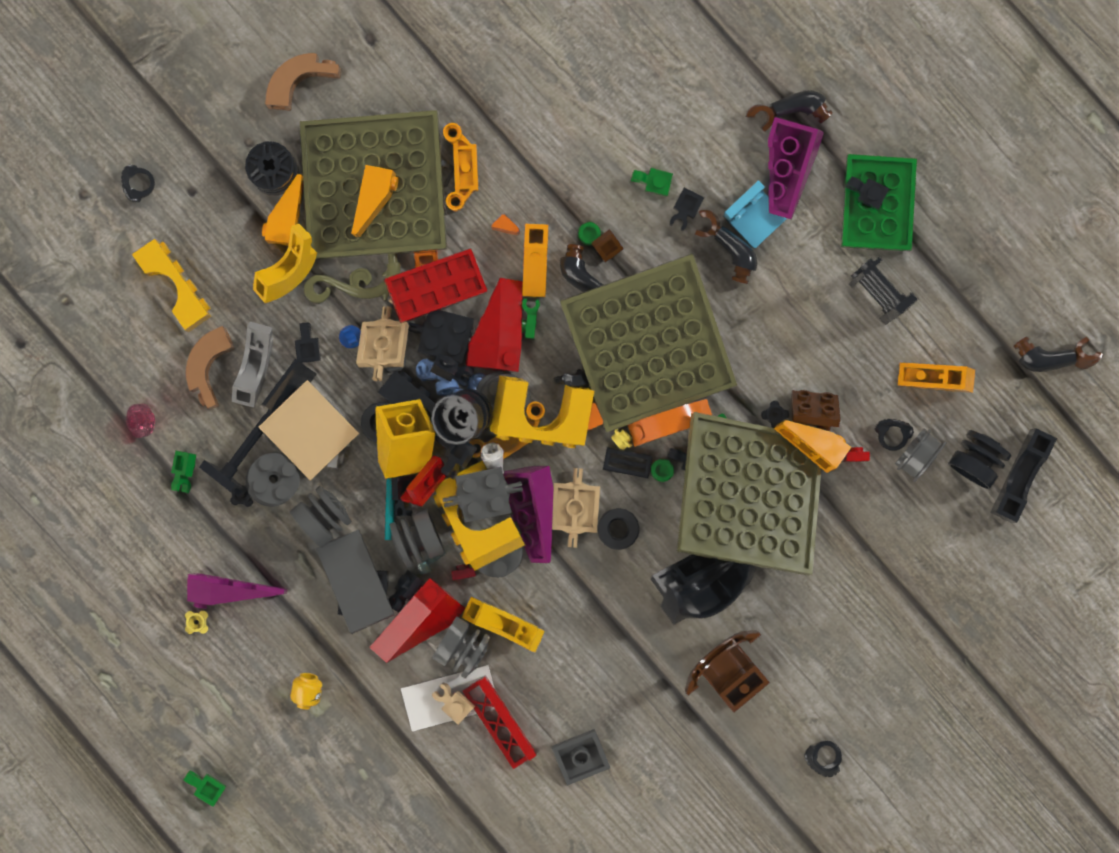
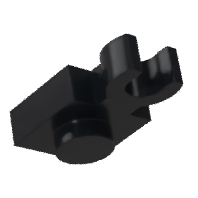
[670,187,705,232]
[388,570,423,613]

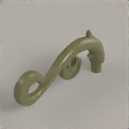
[304,253,401,304]

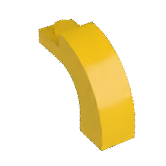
[253,224,317,303]
[461,597,545,652]

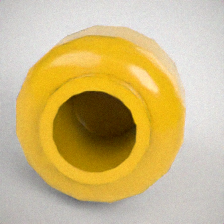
[290,673,322,710]

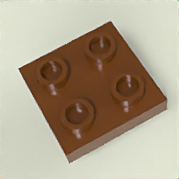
[791,390,841,431]

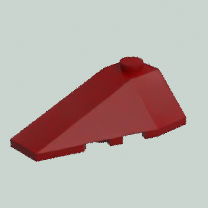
[466,278,523,373]
[369,578,466,663]

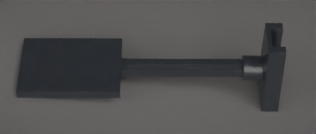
[199,359,317,498]

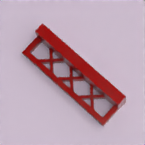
[462,675,537,769]

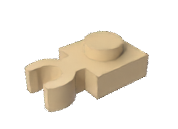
[432,682,475,725]

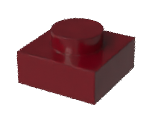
[451,564,477,580]

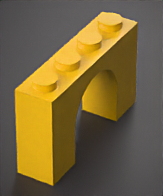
[490,375,594,448]
[433,461,525,571]

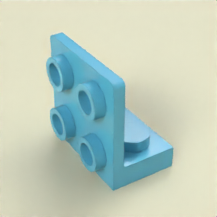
[723,180,787,249]

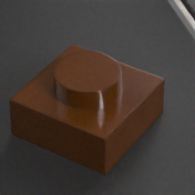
[591,229,624,263]

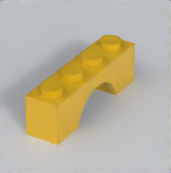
[132,238,211,332]

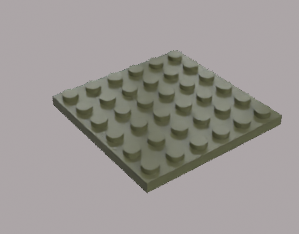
[300,110,447,260]
[560,253,737,432]
[677,412,821,576]

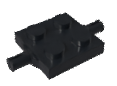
[408,310,474,364]

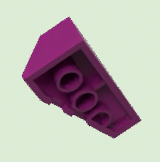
[768,117,824,220]
[503,466,554,563]
[187,573,287,609]

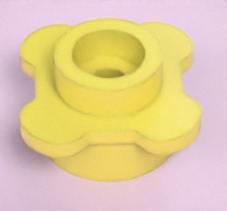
[611,429,633,450]
[185,610,208,634]

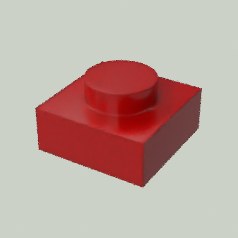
[843,447,870,462]

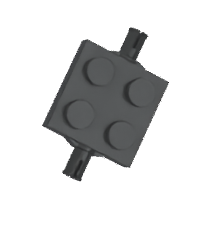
[442,467,523,523]

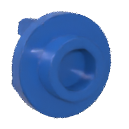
[339,325,361,349]

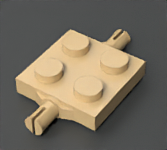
[356,306,409,382]
[552,468,600,548]

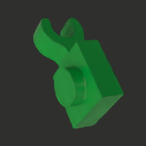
[631,168,673,197]
[522,298,540,340]
[171,451,196,493]
[183,770,226,807]

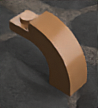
[265,53,341,111]
[186,326,235,410]

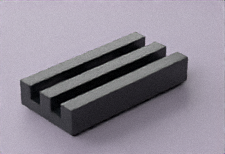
[603,447,652,479]

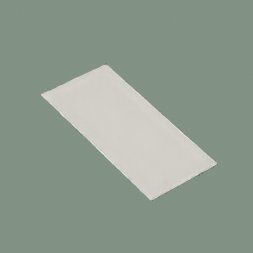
[401,665,494,731]

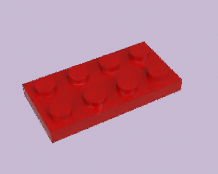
[384,248,488,323]

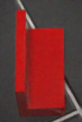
[401,455,446,506]

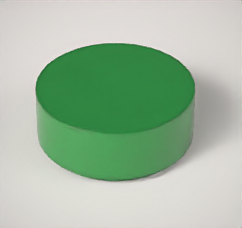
[578,222,601,246]
[651,459,674,482]

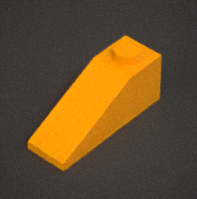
[351,165,398,237]
[262,174,304,246]
[898,362,975,393]
[774,420,851,473]

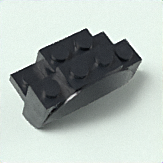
[651,554,756,625]

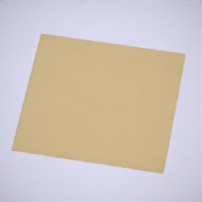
[259,380,359,481]

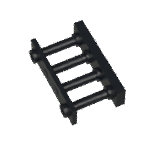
[849,257,918,325]

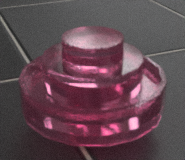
[126,403,155,438]

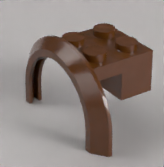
[685,630,770,713]

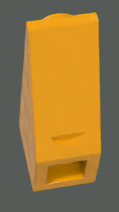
[522,224,549,297]

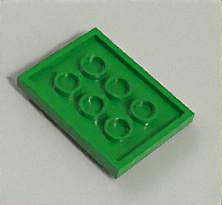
[841,154,917,252]

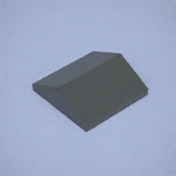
[551,729,610,786]

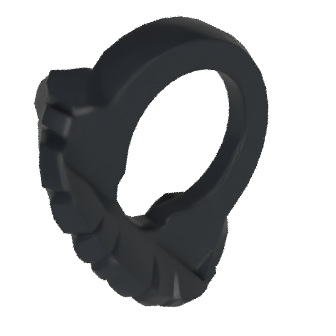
[121,164,155,203]
[553,369,588,387]
[874,419,914,451]
[804,741,842,777]

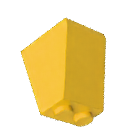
[375,399,436,479]

